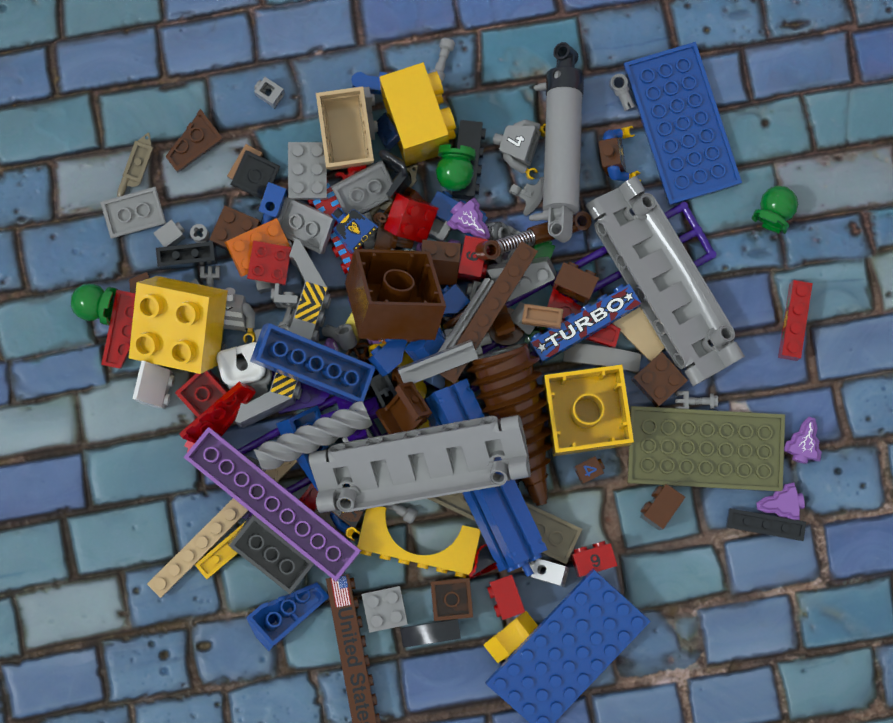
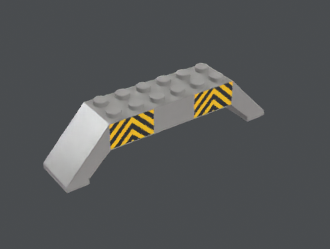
[235,239,332,428]

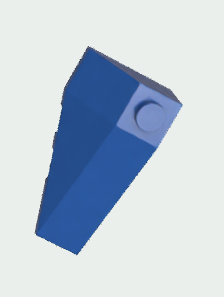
[276,406,328,491]
[246,582,329,651]

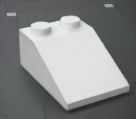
[132,361,175,409]

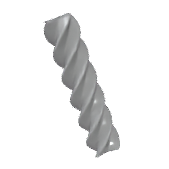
[254,401,372,472]

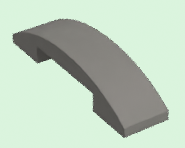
[563,343,641,373]

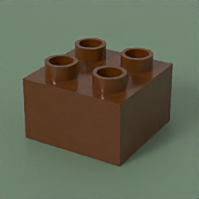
[345,249,446,342]

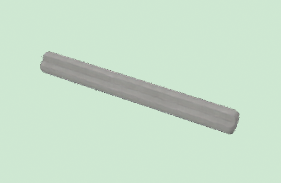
[438,278,495,352]

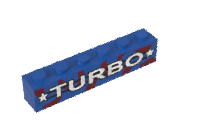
[529,284,641,365]

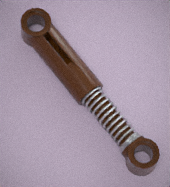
[475,211,592,261]

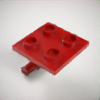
[247,241,291,285]

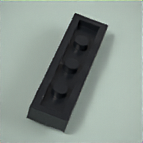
[726,508,806,541]

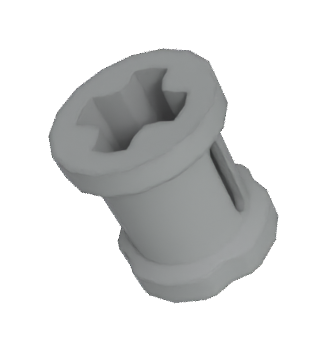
[190,224,209,243]

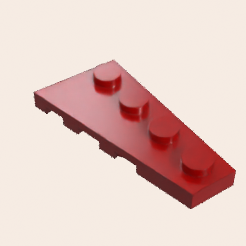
[547,288,621,348]
[101,290,136,369]
[179,381,256,443]

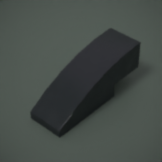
[400,619,461,648]

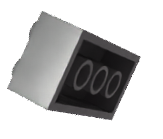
[228,514,314,594]

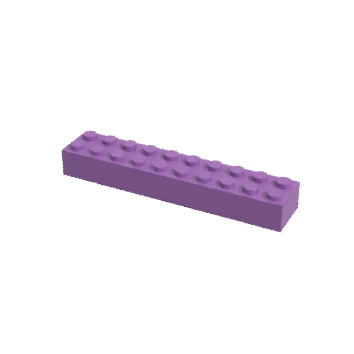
[183,427,362,582]

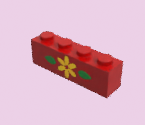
[778,280,813,361]

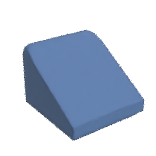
[424,374,445,389]

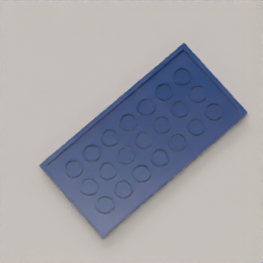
[623,42,742,206]
[485,568,651,723]

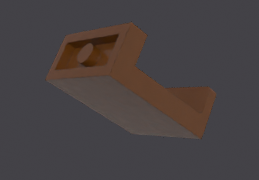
[375,382,432,434]

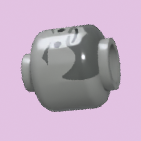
[486,222,510,241]

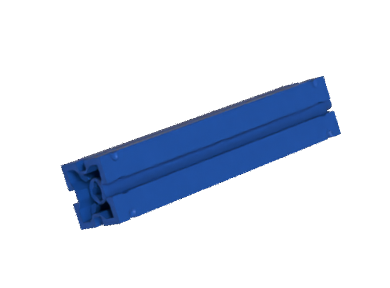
[424,379,548,577]

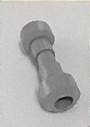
[430,37,455,83]
[383,504,418,524]

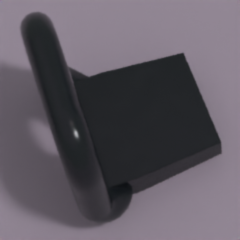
[379,150,412,202]

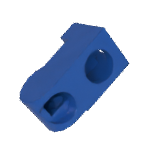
[351,72,387,95]

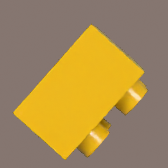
[379,62,456,166]
[129,276,228,374]
[542,365,634,456]

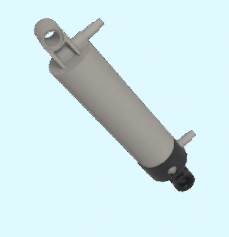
[529,42,584,243]

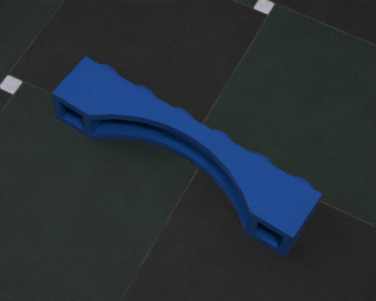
[368,284,470,377]

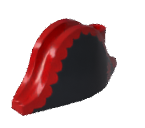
[469,544,498,579]

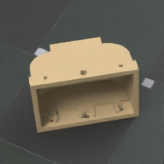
[316,86,374,170]

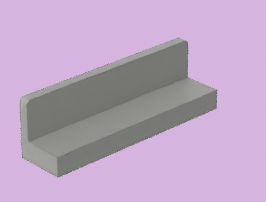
[398,340,478,383]

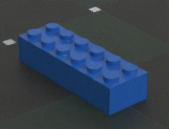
[250,323,376,403]

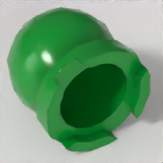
[436,144,476,191]
[752,185,798,234]
[71,283,118,326]

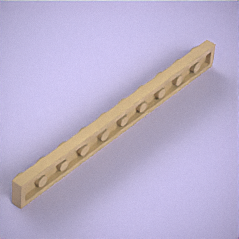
[147,460,297,598]

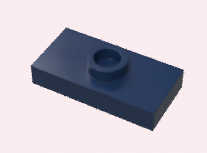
[377,112,400,150]

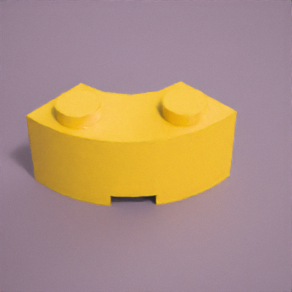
[483,611,538,663]

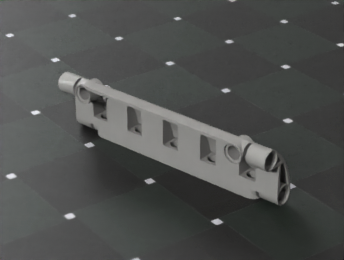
[585,176,745,386]
[309,415,531,513]

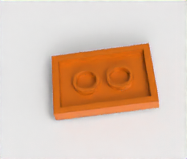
[225,218,290,277]

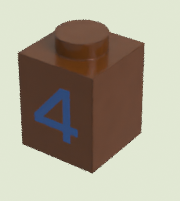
[573,456,605,485]

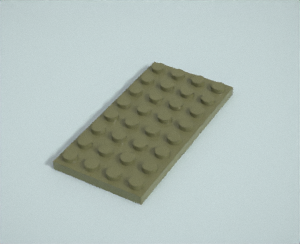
[627,406,785,491]

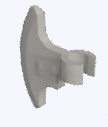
[508,177,544,216]

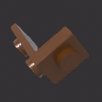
[493,304,516,336]

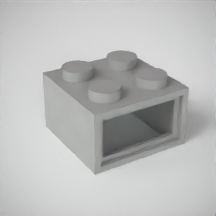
[361,586,408,633]

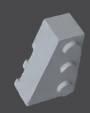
[487,257,557,302]

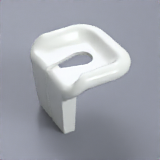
[216,342,266,387]

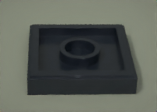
[230,150,280,200]

